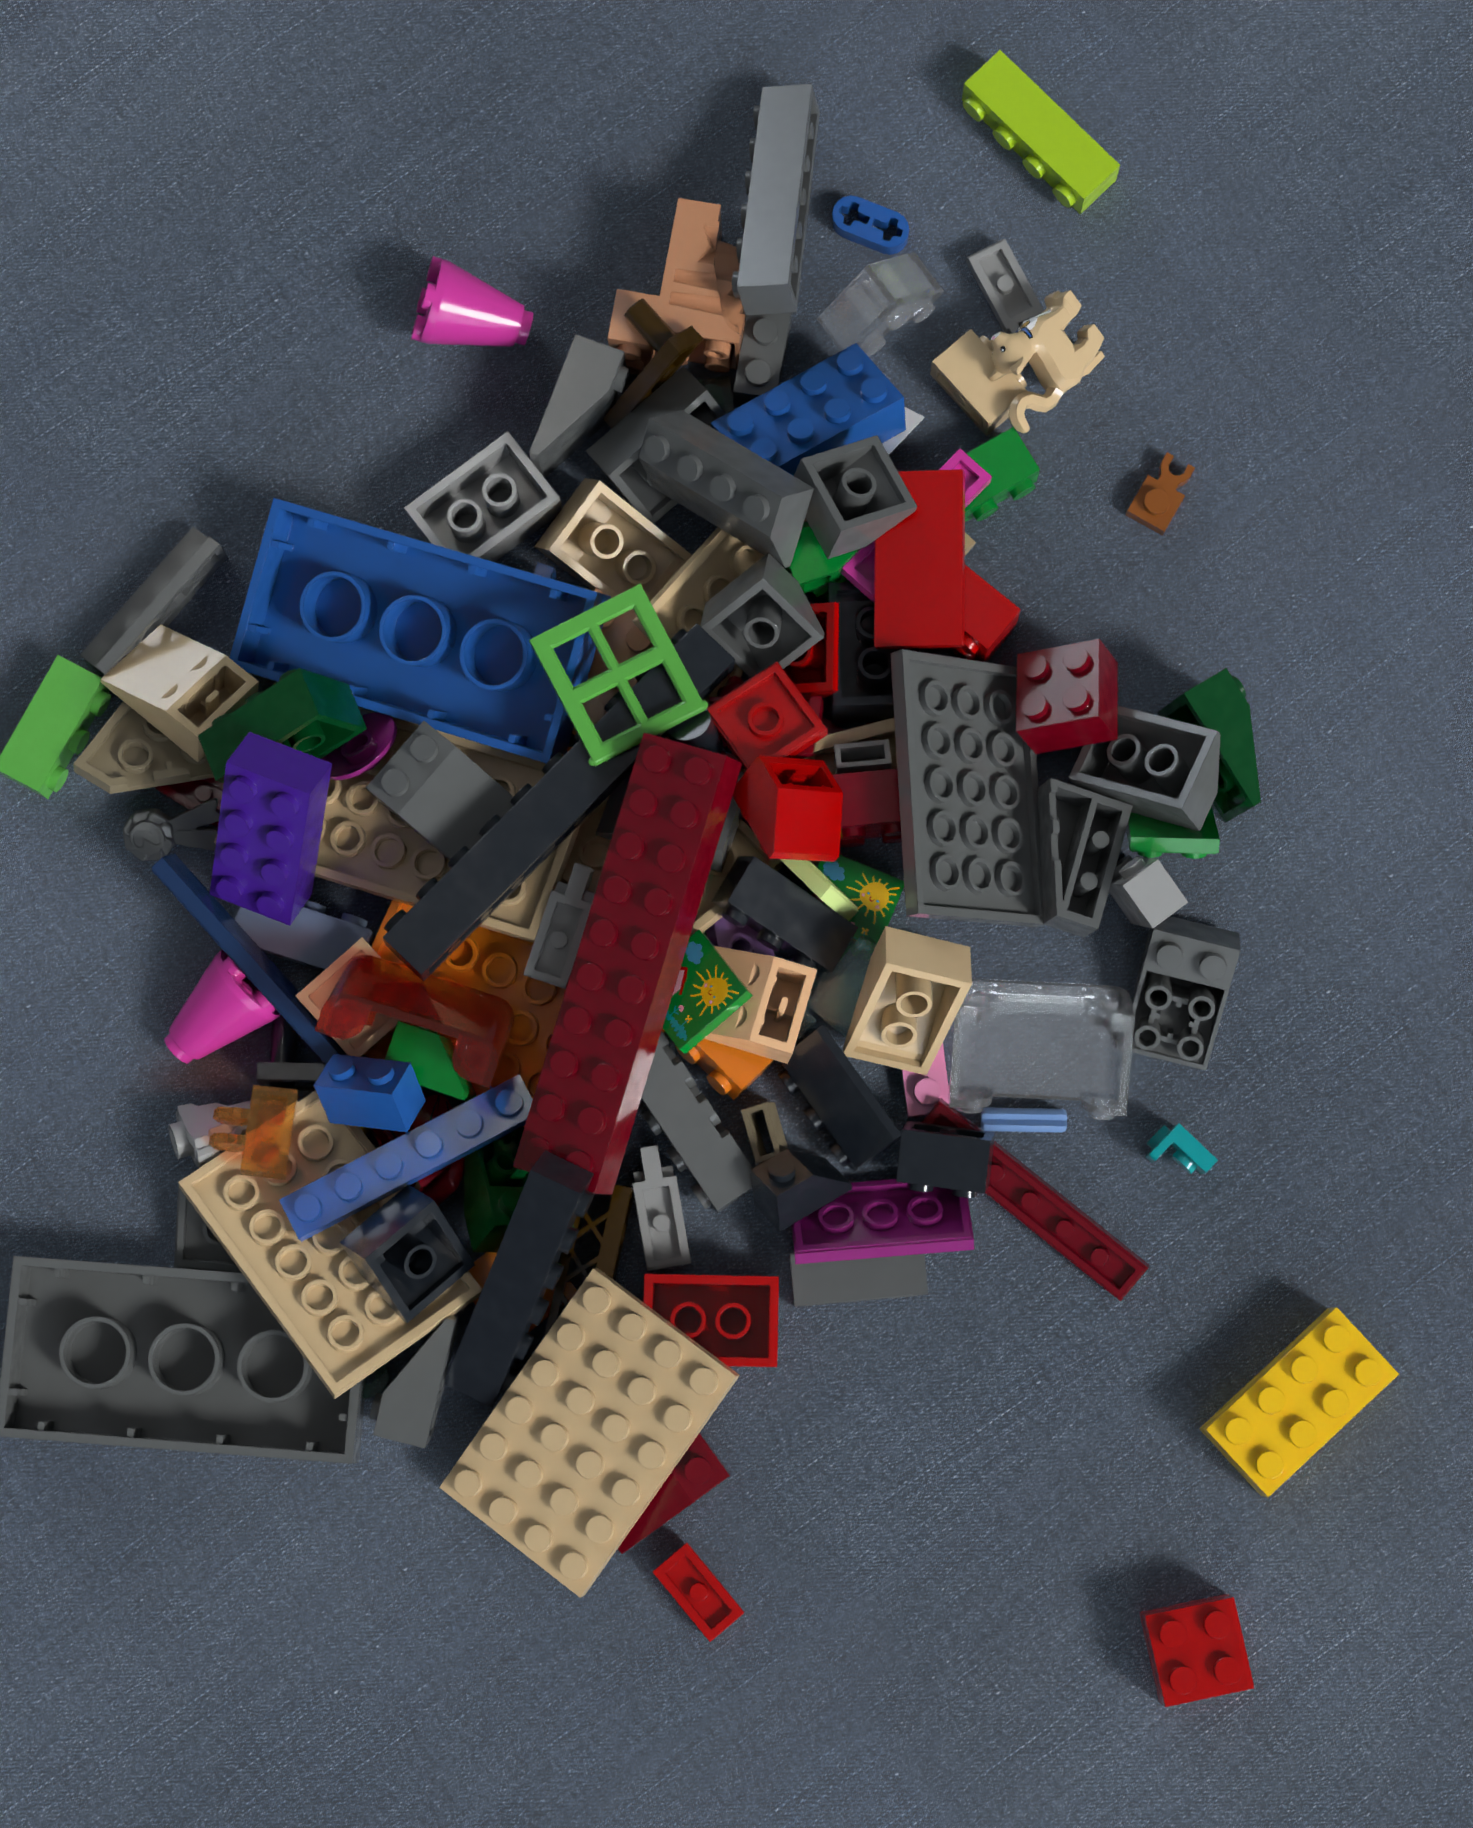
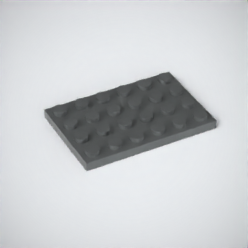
[890,649,1044,927]

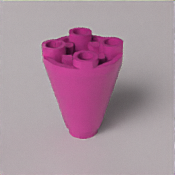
[411,256,534,347]
[164,950,281,1064]

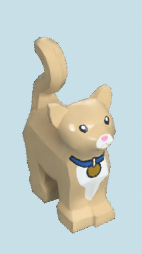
[989,290,1105,433]

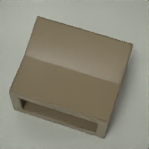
[741,1102,788,1164]

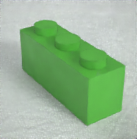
[0,655,111,799]

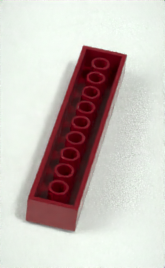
[513,732,742,1195]

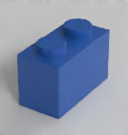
[314,1054,426,1132]

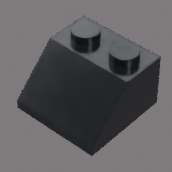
[340,1185,475,1323]

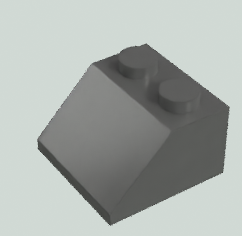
[794,435,917,559]
[700,553,825,678]

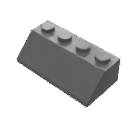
[639,410,814,568]

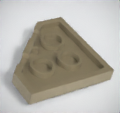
[73,701,214,794]

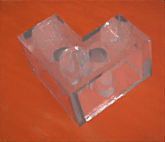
[817,252,944,357]

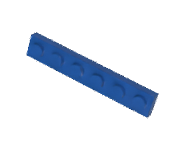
[279,1074,533,1242]

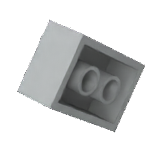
[404,431,562,562]

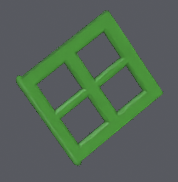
[529,583,708,767]

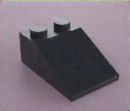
[828,582,919,723]

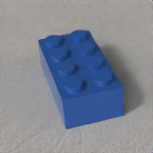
[711,343,906,476]

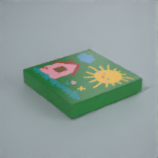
[807,855,904,962]
[663,930,753,1054]

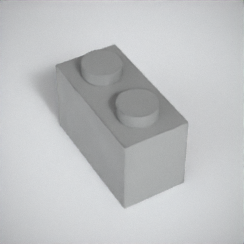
[1109,855,1188,929]

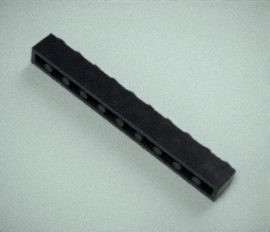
[383,623,735,982]

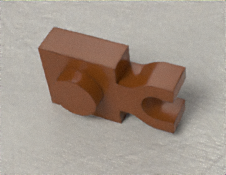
[1126,452,1195,536]

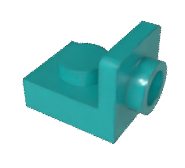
[1145,1123,1218,1175]

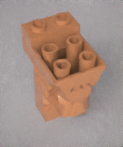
[608,198,746,375]

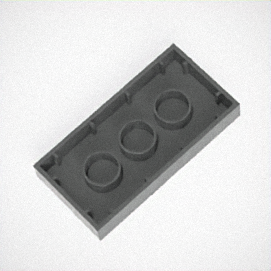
[0,1256,367,1464]

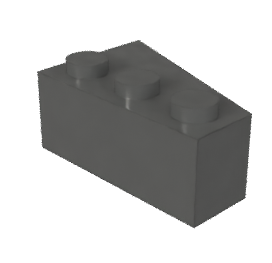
[1037,778,1133,938]

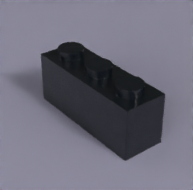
[712,856,858,973]

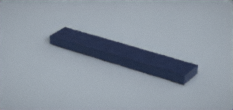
[151,853,347,1065]

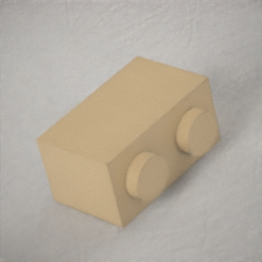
[930,329,1027,436]

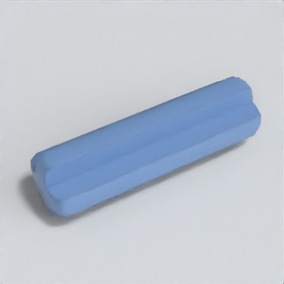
[980,1107,1067,1133]

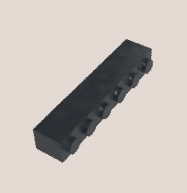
[444,1150,594,1407]

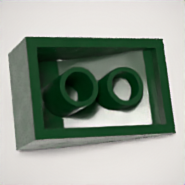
[1157,668,1261,823]

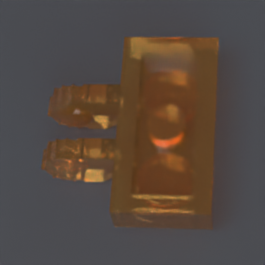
[209,1085,298,1180]

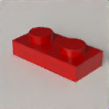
[653,1542,745,1642]

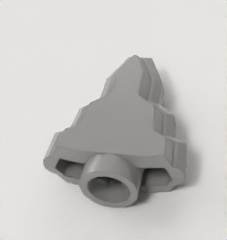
[168,1101,278,1168]

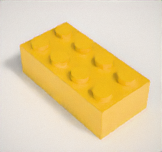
[1199,1307,1399,1497]

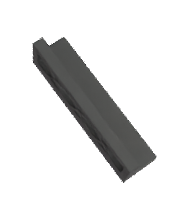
[80,526,228,676]

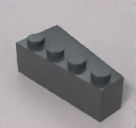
[641,1031,753,1213]

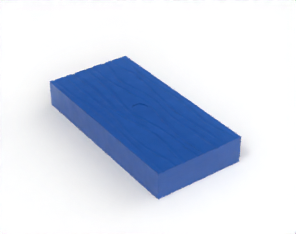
[230,498,611,763]

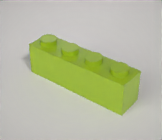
[962,50,1120,214]

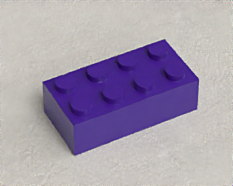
[209,732,332,926]

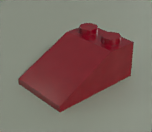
[618,1432,731,1554]

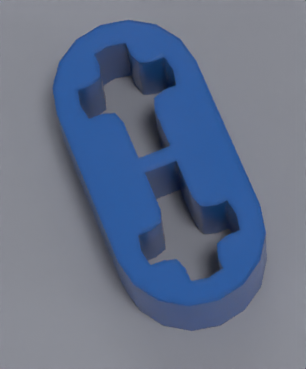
[832,195,909,255]

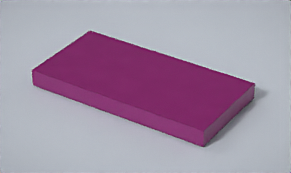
[792,1179,974,1264]

